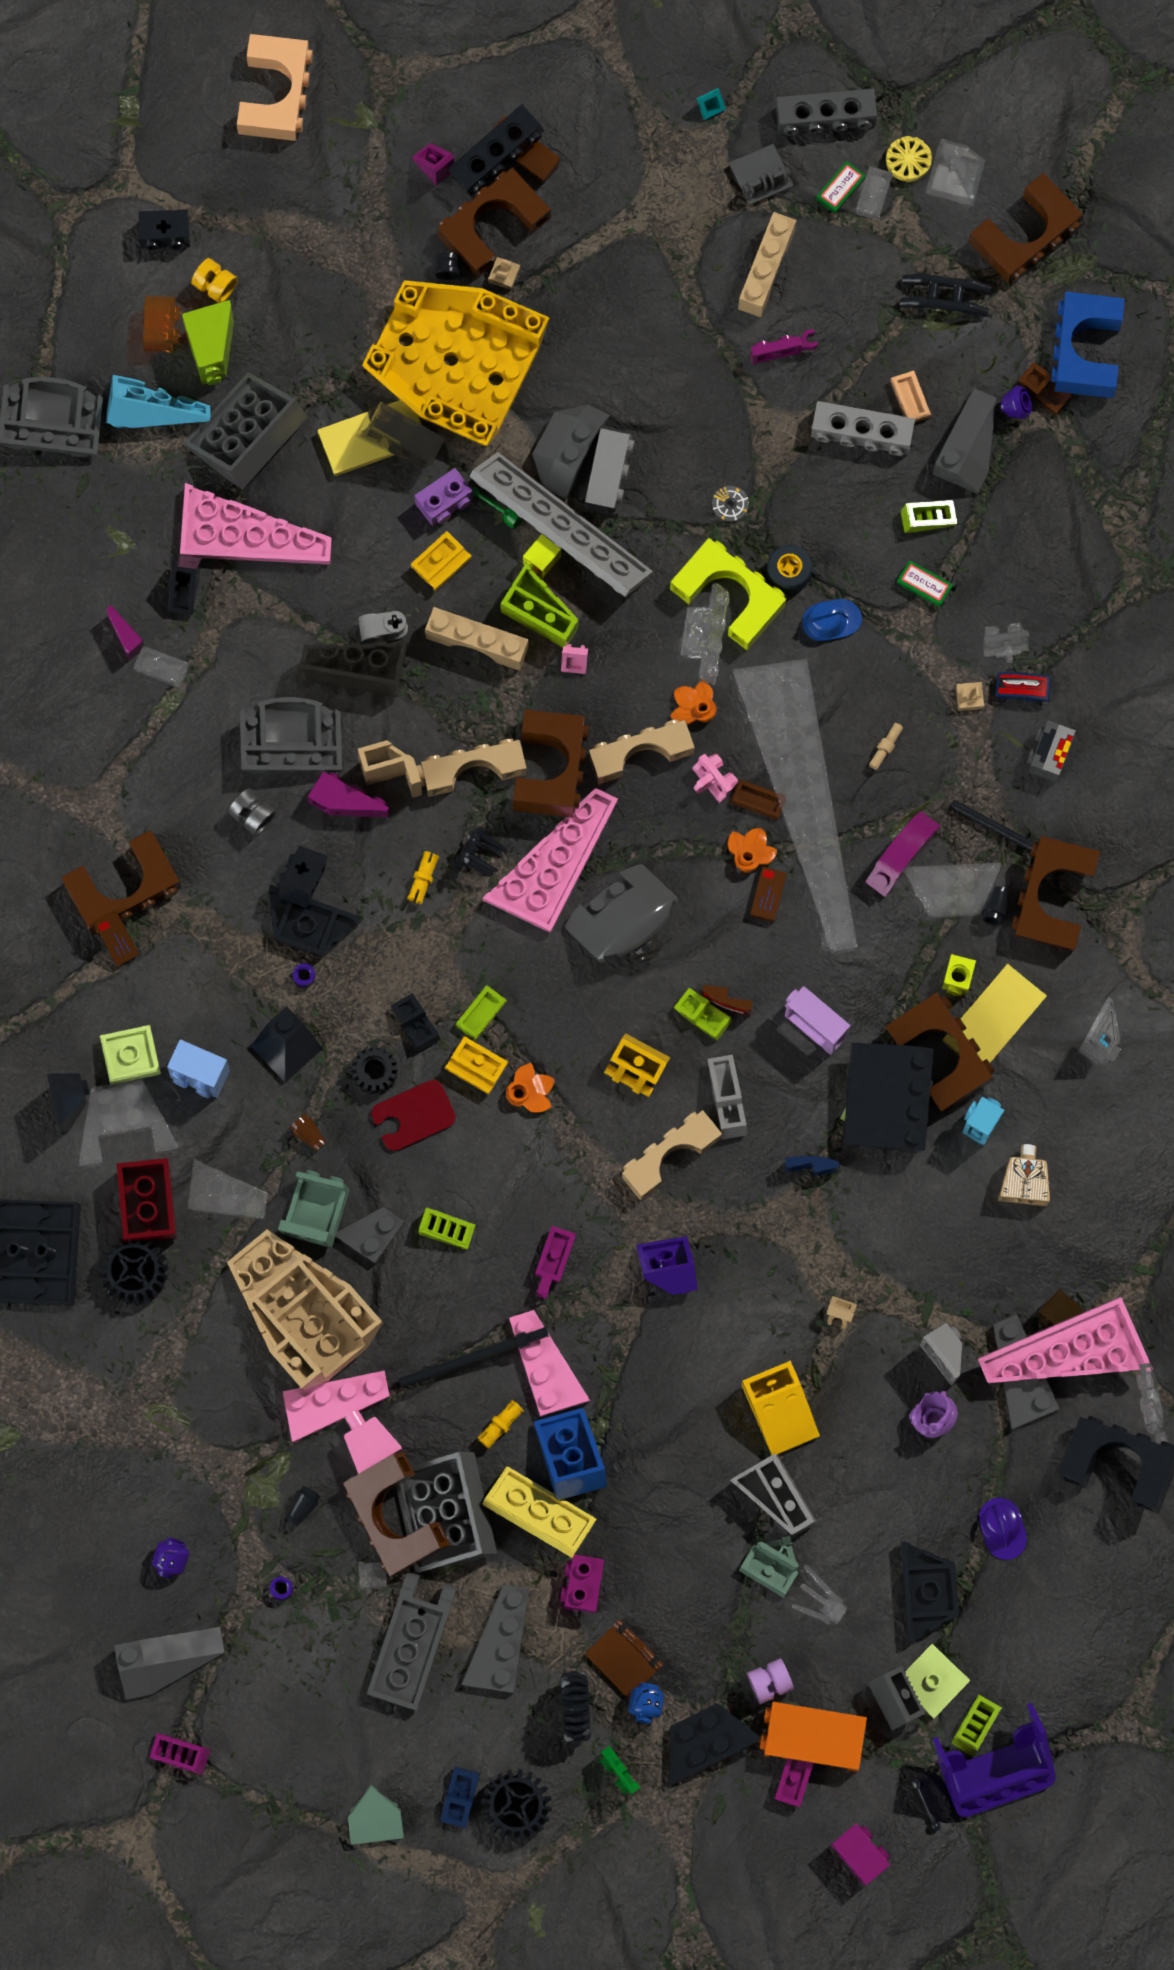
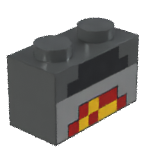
[1027,720,1076,782]

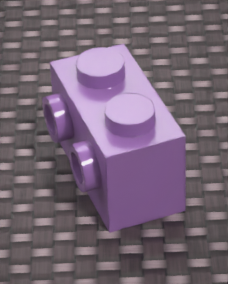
[414,468,473,526]

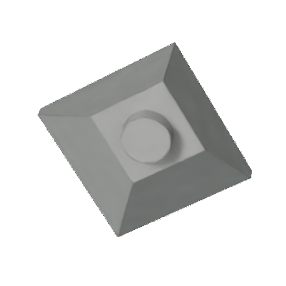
[920,1323,962,1386]

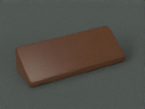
[492,116,561,182]

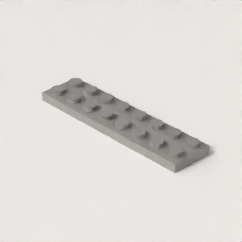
[469,452,653,597]

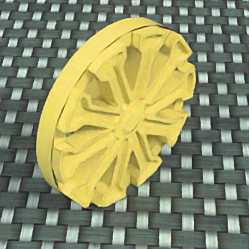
[886,136,932,182]

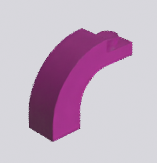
[865,811,941,897]

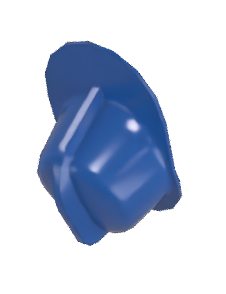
[802,599,862,641]

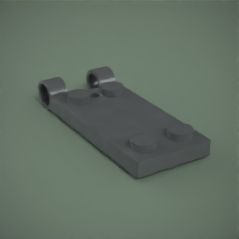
[367,1571,457,1711]

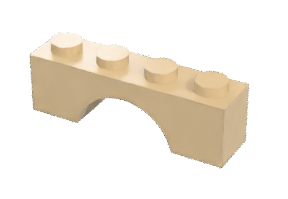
[738,212,796,317]
[425,607,528,671]
[589,719,694,785]
[421,739,527,797]
[622,1110,722,1201]

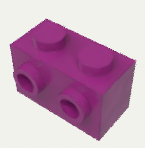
[560,1555,604,1614]
[831,1823,891,1886]

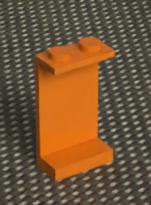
[760,1702,867,1772]

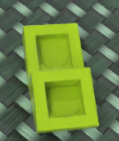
[674,988,732,1041]

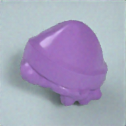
[909,1391,958,1438]

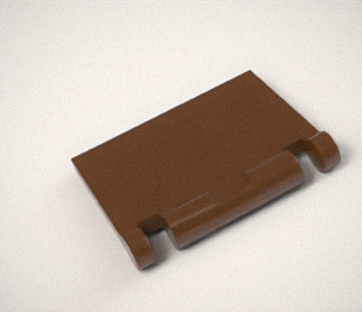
[585,1619,664,1699]

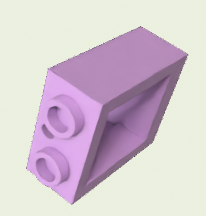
[785,986,851,1055]

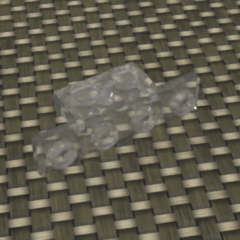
[680,584,729,686]

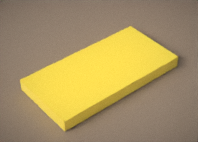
[317,400,428,477]
[942,964,1047,1063]
[482,1466,597,1558]

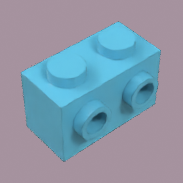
[962,1097,1004,1146]

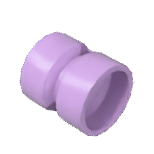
[747,1658,794,1704]

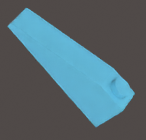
[106,375,210,428]

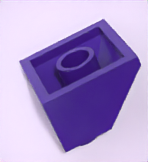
[636,1236,698,1295]

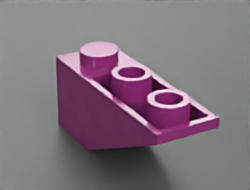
[308,771,390,817]

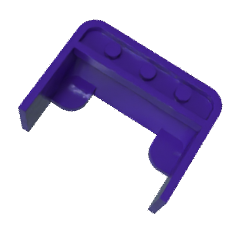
[932,1703,1056,1817]

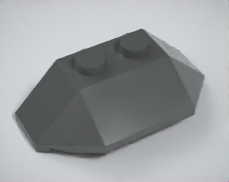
[532,405,610,501]

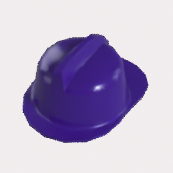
[979,1498,1027,1560]

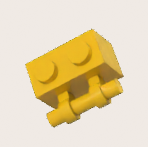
[604,1033,670,1097]

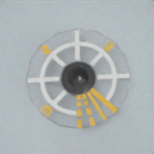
[712,486,749,521]

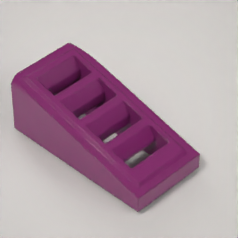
[106,606,145,660]
[149,1733,210,1775]

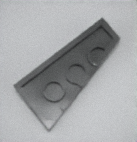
[992,1315,1059,1431]
[462,1584,529,1694]

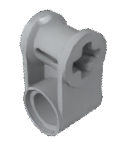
[358,611,408,645]

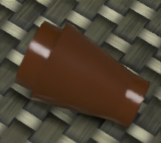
[289,1114,327,1151]

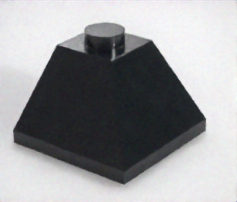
[251,1006,323,1083]
[47,1073,90,1134]

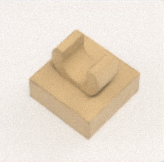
[488,257,520,290]
[956,682,984,711]
[826,1296,857,1330]

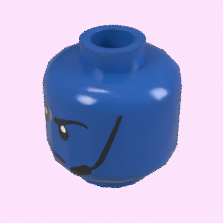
[628,1683,664,1724]

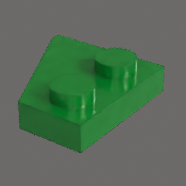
[600,1746,640,1797]

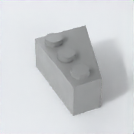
[585,428,634,509]
[730,1454,817,1536]

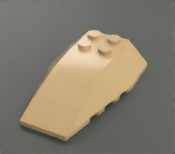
[227,1229,383,1390]

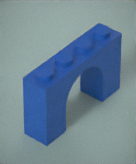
[1051,292,1125,398]

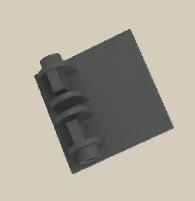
[729,144,794,205]

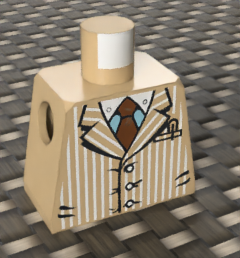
[998,1144,1050,1206]

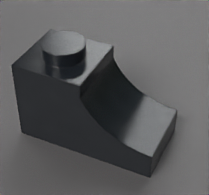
[168,555,201,615]

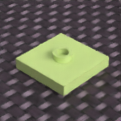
[100,1025,161,1085]
[905,1644,970,1719]

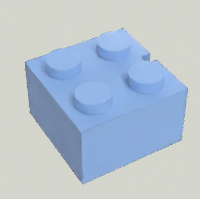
[167,1040,230,1098]

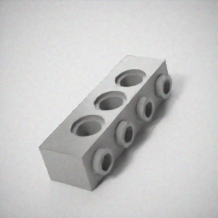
[811,401,915,456]

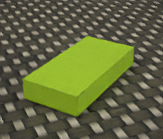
[455,985,507,1041]

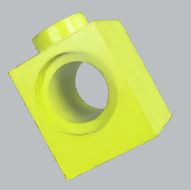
[523,534,561,579]
[942,954,976,997]

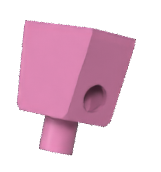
[344,1410,403,1474]

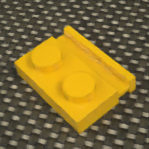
[411,531,472,591]
[445,1036,508,1095]

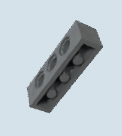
[776,89,877,136]

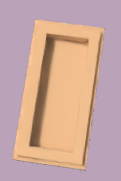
[890,371,931,423]

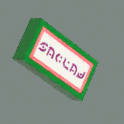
[816,161,866,214]
[897,560,953,608]

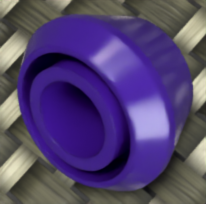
[1001,385,1032,419]

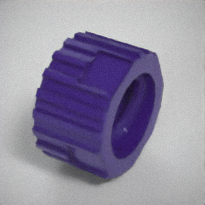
[293,963,316,988]
[269,1576,293,1601]

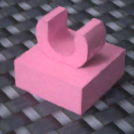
[561,644,588,674]

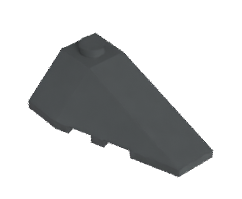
[933,388,997,494]
[114,1627,225,1700]

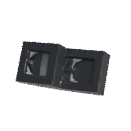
[391,993,441,1052]

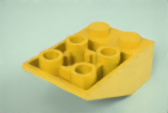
[741,1361,820,1455]

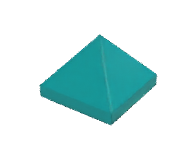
[696,88,726,120]

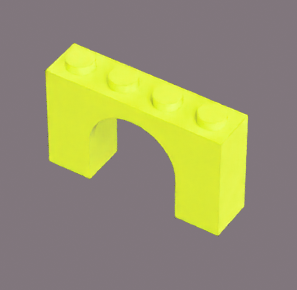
[670,538,786,650]

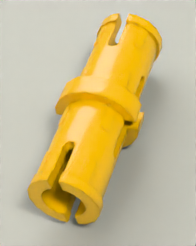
[407,851,439,904]
[477,1400,524,1449]

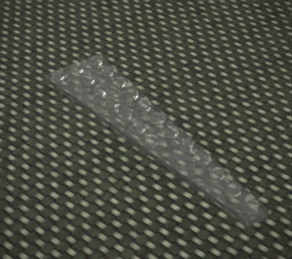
[732,659,857,954]

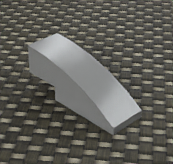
[708,1055,747,1139]

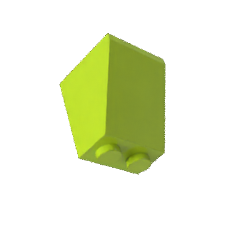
[182,300,234,385]

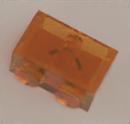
[143,296,181,352]

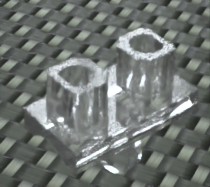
[983,623,1029,663]

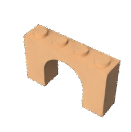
[237,34,313,141]

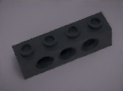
[448,104,544,196]

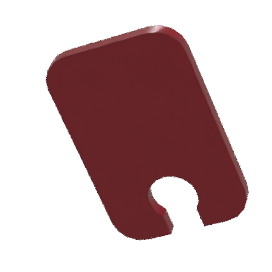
[371,1080,456,1151]

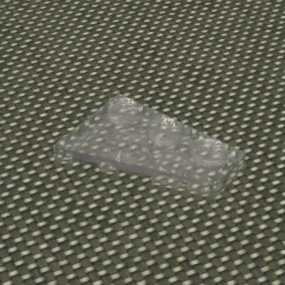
[187,1159,268,1220]

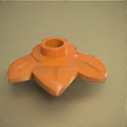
[670,681,717,725]
[728,828,777,873]
[506,1063,555,1113]

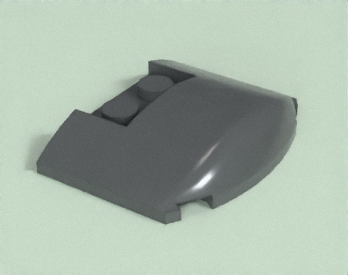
[0,377,103,457]
[239,697,342,775]
[564,864,678,963]

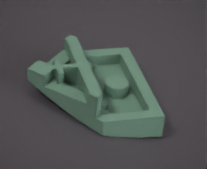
[739,1536,799,1598]
[348,1785,404,1845]

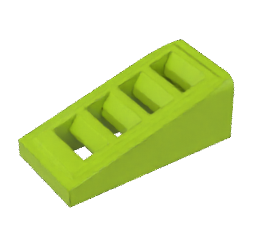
[901,501,957,533]
[418,1208,476,1250]
[952,1695,1002,1756]

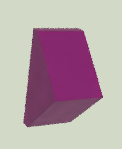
[412,143,455,186]

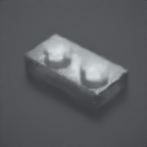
[855,166,893,221]
[133,646,190,688]

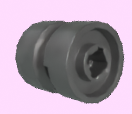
[228,788,276,836]

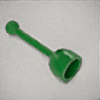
[471,487,523,529]

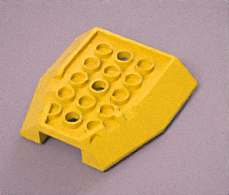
[362,280,549,447]

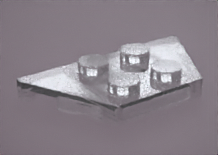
[903,863,1001,918]

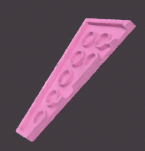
[180,483,332,564]
[483,788,618,933]
[977,1297,1152,1383]

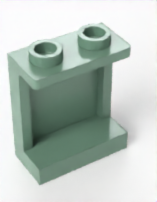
[278,1170,350,1248]

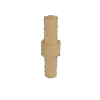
[869,723,903,770]

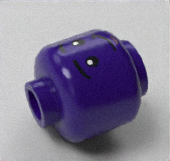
[152,1537,190,1578]

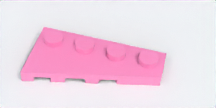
[509,1310,590,1417]
[282,1371,390,1443]

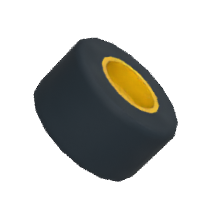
[767,545,812,594]

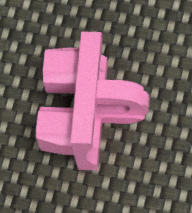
[692,754,738,803]

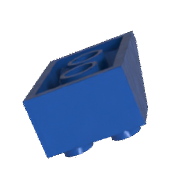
[534,1408,607,1501]

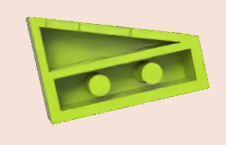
[501,562,578,648]

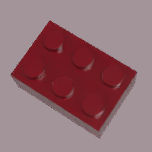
[116,1158,177,1244]

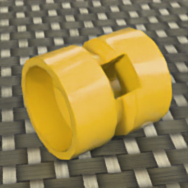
[191,258,238,303]

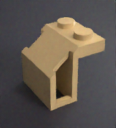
[358,740,425,798]

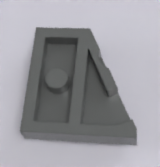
[335,1207,405,1265]

